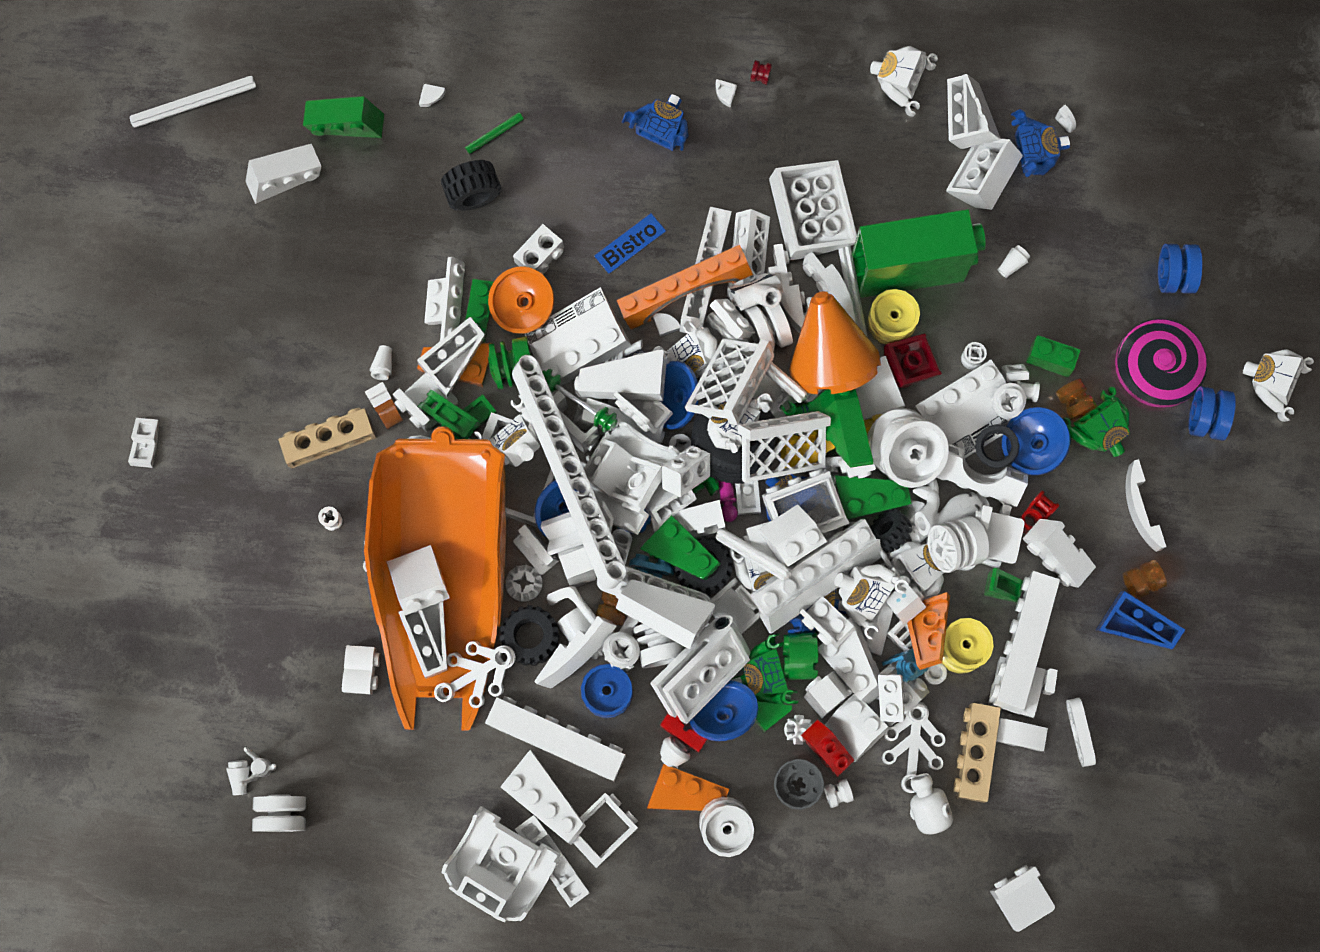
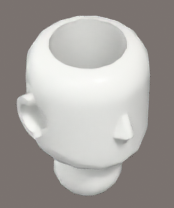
[910,773,953,835]

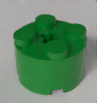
[782,633,818,680]

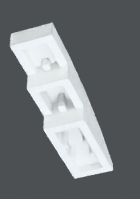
[534,616,616,688]

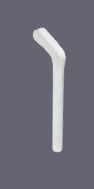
[547,586,634,672]

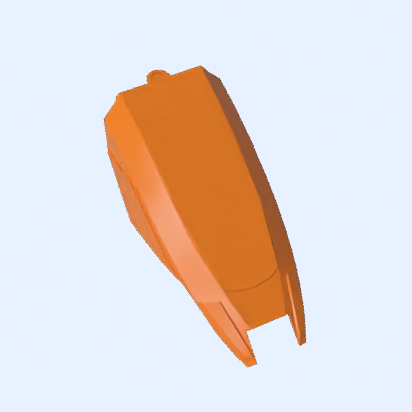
[364,426,506,731]

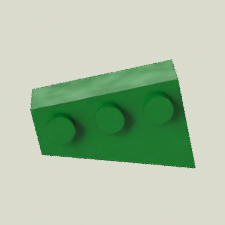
[303,96,384,138]
[831,475,912,519]

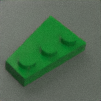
[640,515,721,580]

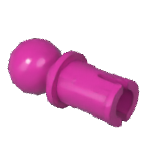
[718,480,738,522]

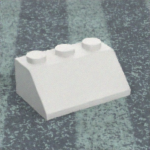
[946,139,1023,210]

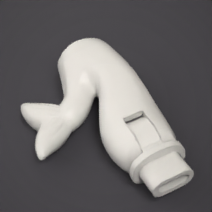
[913,478,989,536]

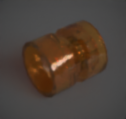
[1055,378,1097,420]
[1123,560,1167,599]
[595,591,627,626]

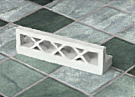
[727,209,770,298]

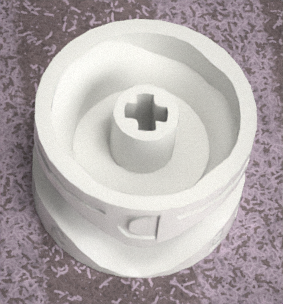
[868,408,949,488]

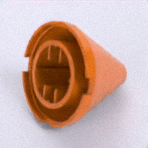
[789,291,881,394]

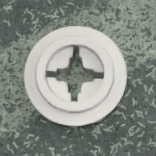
[991,382,1026,419]
[505,565,542,602]
[602,632,640,669]

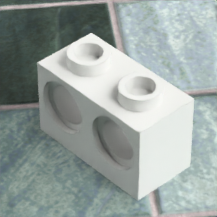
[513,224,564,274]
[662,446,710,497]

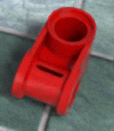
[1019,490,1060,534]

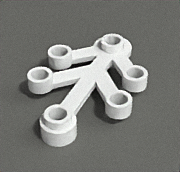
[434,641,516,708]
[882,702,946,793]

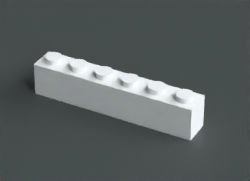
[991,571,1060,714]
[485,696,626,782]

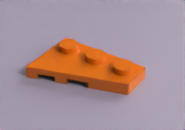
[417,343,491,387]
[907,592,950,670]
[647,764,729,811]

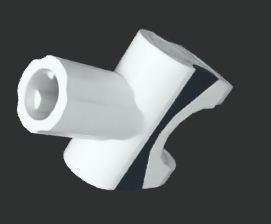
[727,273,783,311]

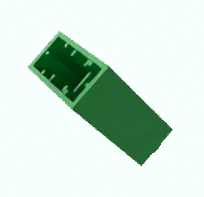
[852,209,986,298]

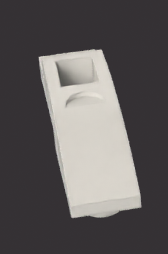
[768,244,807,334]
[803,252,855,322]

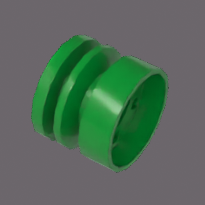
[488,336,531,390]

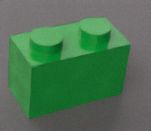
[1026,335,1080,377]

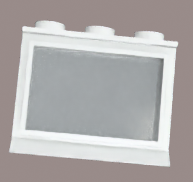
[762,468,849,534]

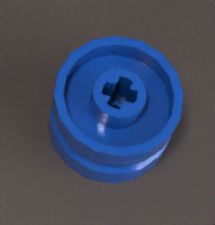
[1158,244,1202,294]
[1188,386,1236,441]
[581,664,633,718]

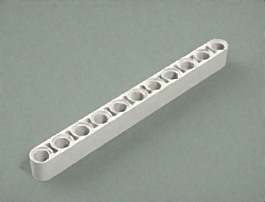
[512,355,627,589]

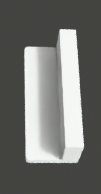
[541,501,614,555]

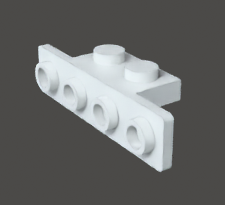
[424,257,465,341]

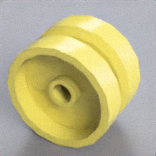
[867,289,920,344]
[942,618,994,674]

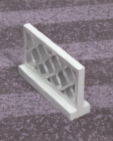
[685,339,775,425]
[738,411,831,482]

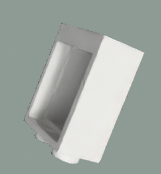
[573,793,638,868]

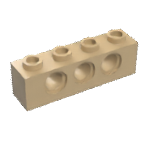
[278,408,376,469]
[953,703,1001,803]

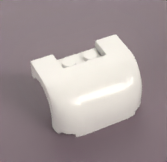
[577,422,681,535]
[442,806,562,922]

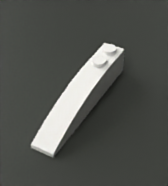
[680,207,732,333]

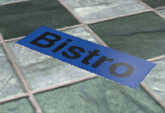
[594,213,666,274]

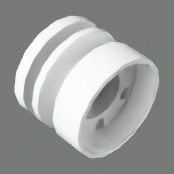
[928,517,989,573]
[633,624,686,668]

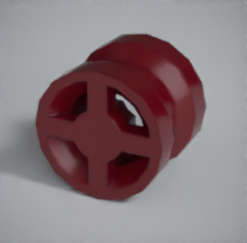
[750,60,772,85]

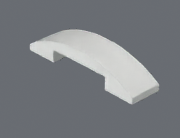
[1125,459,1166,552]
[515,815,589,907]

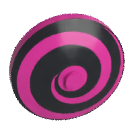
[1115,319,1208,408]

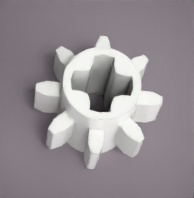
[784,715,812,745]

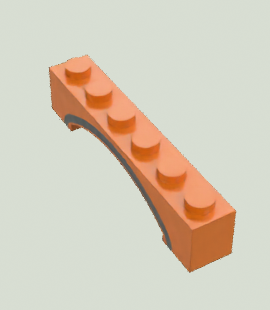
[617,244,753,330]

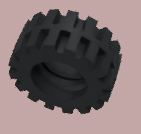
[870,509,912,553]

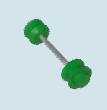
[542,369,618,432]

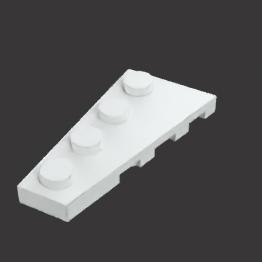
[501,750,586,845]

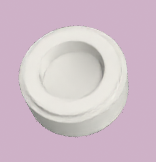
[923,663,947,685]

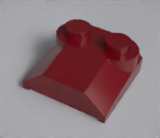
[883,333,942,389]

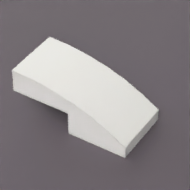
[128,418,159,468]
[996,718,1048,751]

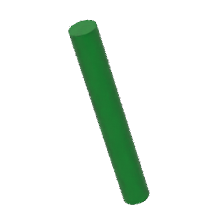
[465,112,524,155]

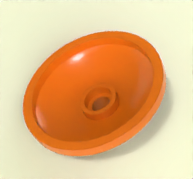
[488,266,554,334]

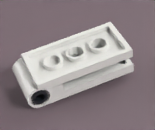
[650,614,750,724]

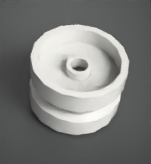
[744,304,793,351]
[252,794,306,832]
[699,797,754,857]

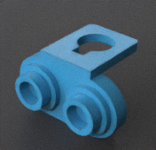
[629,554,675,578]
[882,648,929,682]

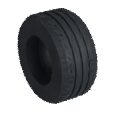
[691,398,779,484]

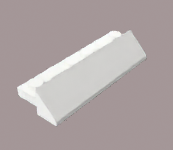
[751,519,881,634]

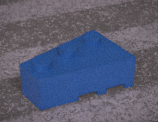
[1096,591,1185,649]

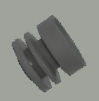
[774,759,824,810]

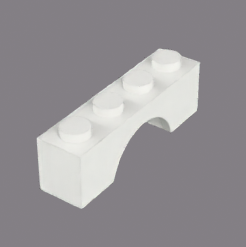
[937,443,1028,507]

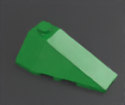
[808,389,873,468]

